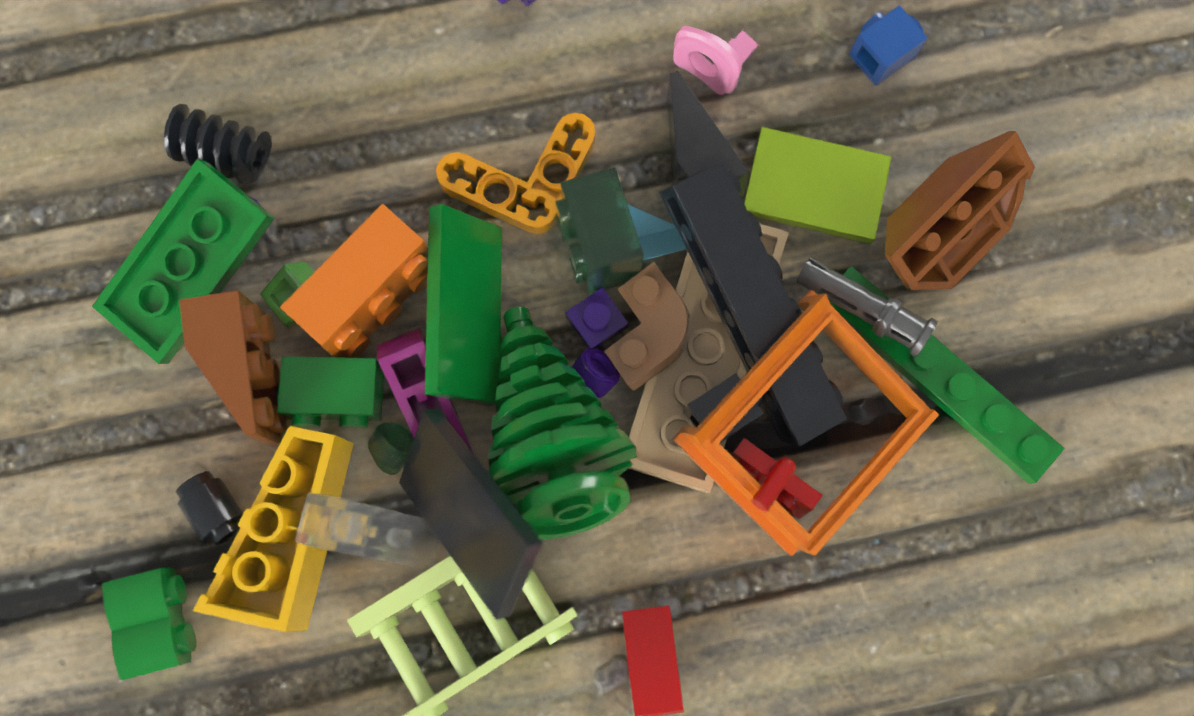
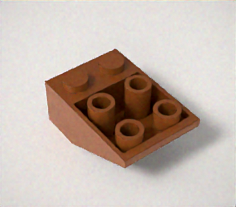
[179,290,286,447]

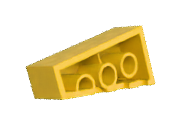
[193,426,354,632]

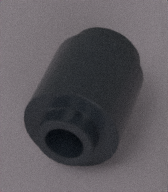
[176,471,243,545]

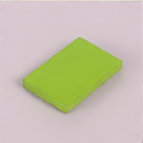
[744,127,892,244]

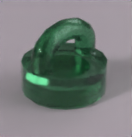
[368,422,414,475]

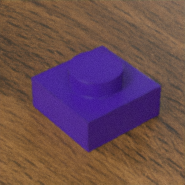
[565,287,629,349]

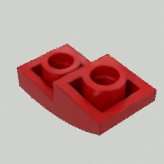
[622,605,684,716]

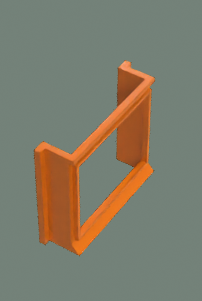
[672,290,939,556]

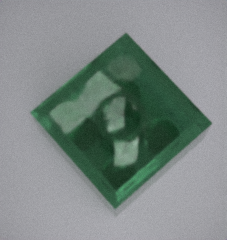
[555,167,644,295]

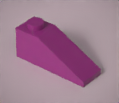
[377,327,475,455]

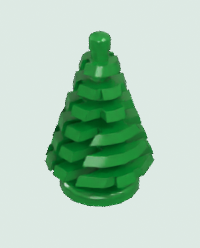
[488,306,637,539]

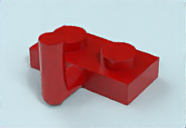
[730,438,823,519]

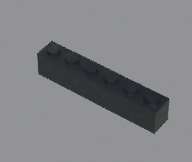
[659,161,847,446]

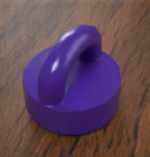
[571,349,620,399]

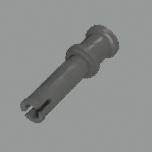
[795,257,938,357]

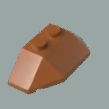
[885,131,1035,290]

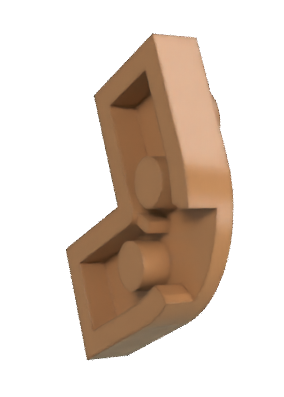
[604,262,690,391]

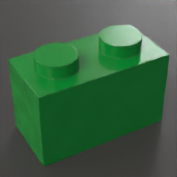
[277,356,384,429]

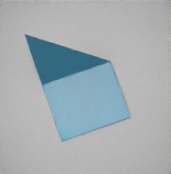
[616,199,686,262]

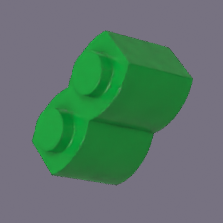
[102,567,196,681]

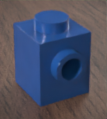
[849,5,928,86]

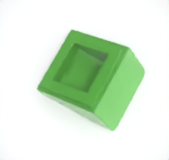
[260,262,314,328]

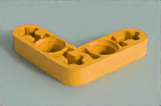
[436,113,595,234]

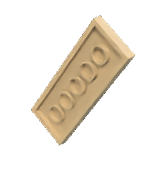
[629,223,789,494]

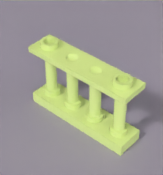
[347,556,578,716]

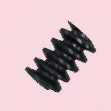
[164,104,272,184]

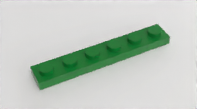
[829,266,1065,484]

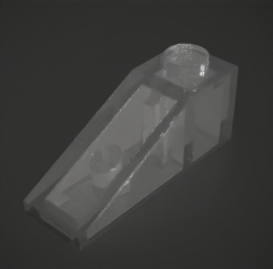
[295,493,440,569]

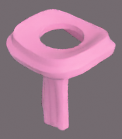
[673,26,758,95]

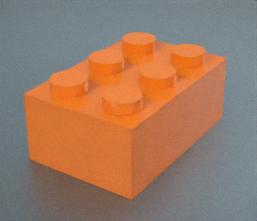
[280,203,428,358]

